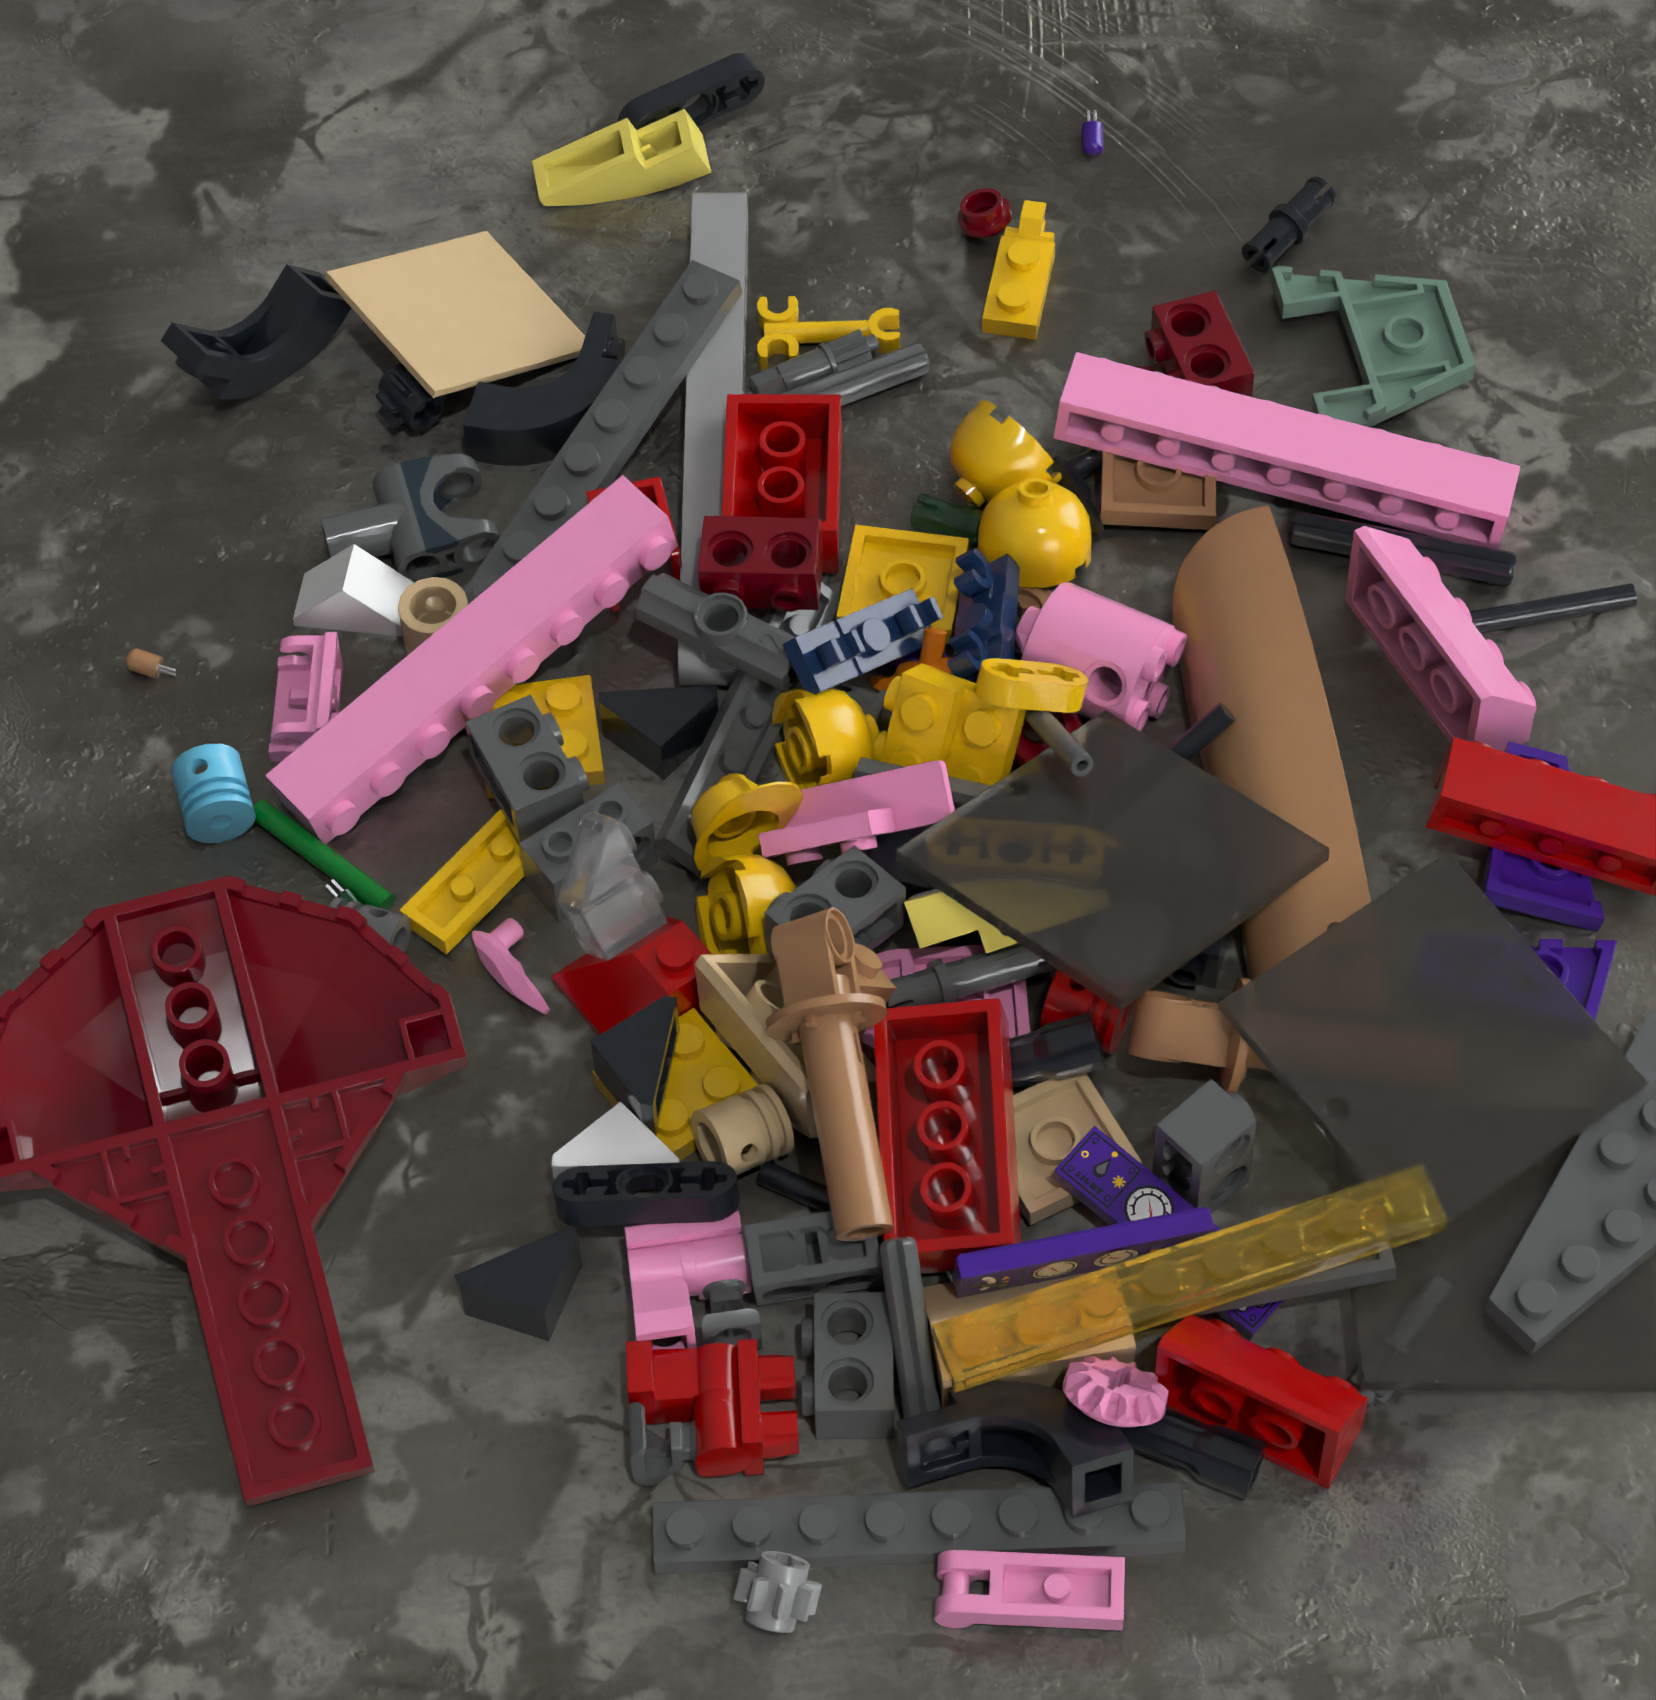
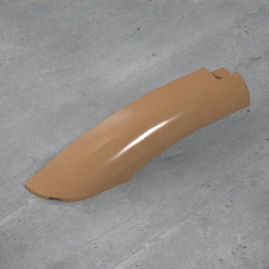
[1172,505,1387,1028]

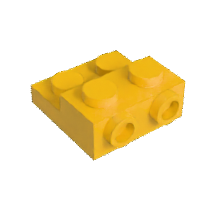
[874,663,1027,789]

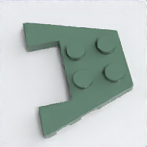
[1270,266,1476,427]

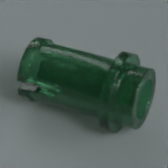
[910,493,983,545]

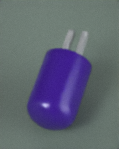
[1081,110,1103,155]

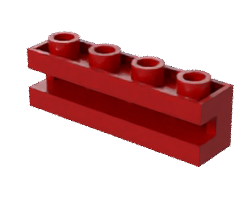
[1425,737,1656,896]

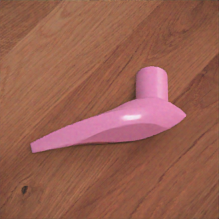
[472,918,550,1015]

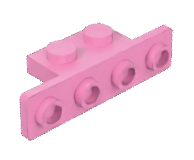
[758,760,956,866]

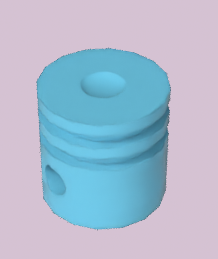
[171,744,256,843]

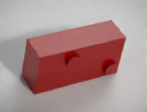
[874,998,1022,1274]

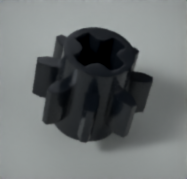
[376,363,447,432]

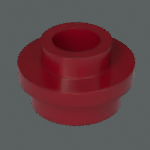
[958,188,1012,238]

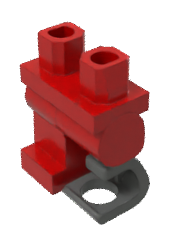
[626,1339,799,1486]

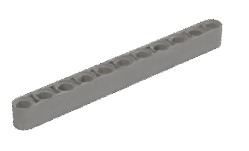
[678,192,748,686]

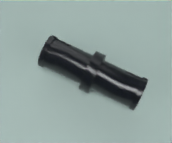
[1242,176,1337,272]

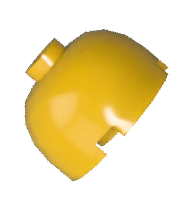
[949,400,1062,509]
[978,478,1091,588]
[772,687,879,790]
[696,854,797,954]

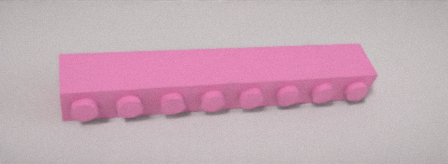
[1053,352,1521,549]
[265,475,678,844]

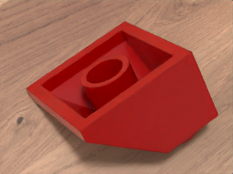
[552,912,712,1036]

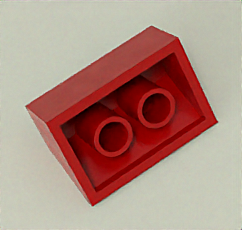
[722,394,842,573]
[1155,1313,1368,1490]

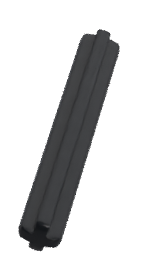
[1289,511,1517,586]

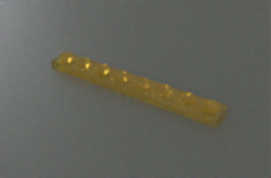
[932,1164,1448,1393]

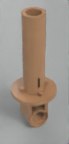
[765,907,894,1241]
[1128,978,1456,1097]

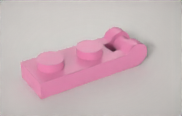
[935,1550,1125,1631]

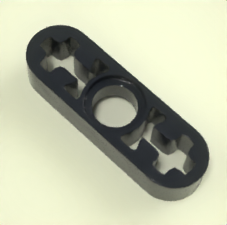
[618,53,765,130]
[552,1161,740,1227]

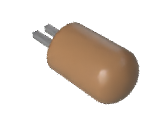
[125,648,176,679]

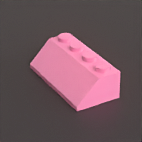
[1345,526,1536,752]

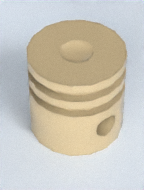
[398,577,468,656]
[691,1083,794,1175]

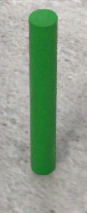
[253,799,396,910]

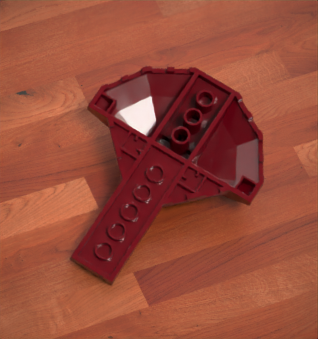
[0,875,468,1507]

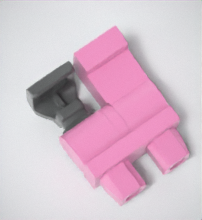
[625,1211,762,1350]

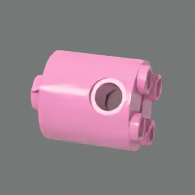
[1015,582,1187,736]

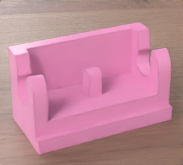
[268,632,344,762]

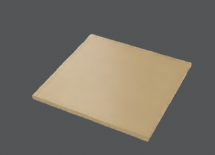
[325,231,585,398]

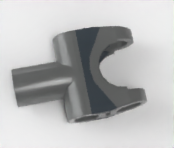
[320,454,500,583]

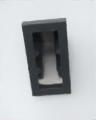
[599,685,719,780]
[590,996,680,1136]
[454,1225,582,1341]

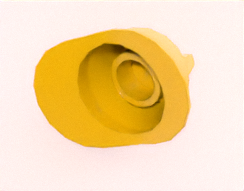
[691,773,803,871]

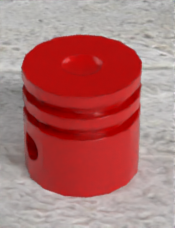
[1040,961,1136,1054]

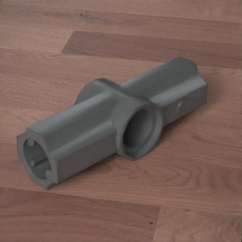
[635,573,800,691]

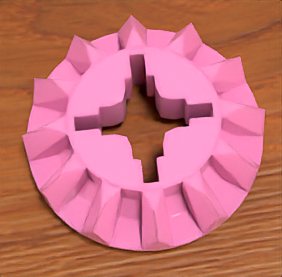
[1063,1356,1169,1428]

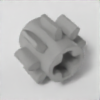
[733,1551,822,1633]

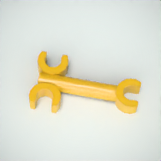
[757,296,900,371]

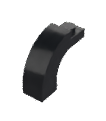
[161,264,351,399]
[463,311,625,466]
[897,1381,1134,1517]

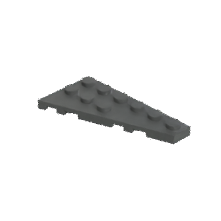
[1484,1009,1656,1356]

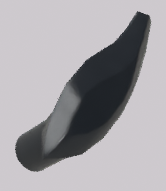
[1052,448,1105,537]

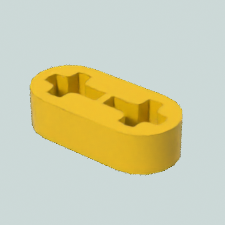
[974,658,1089,713]

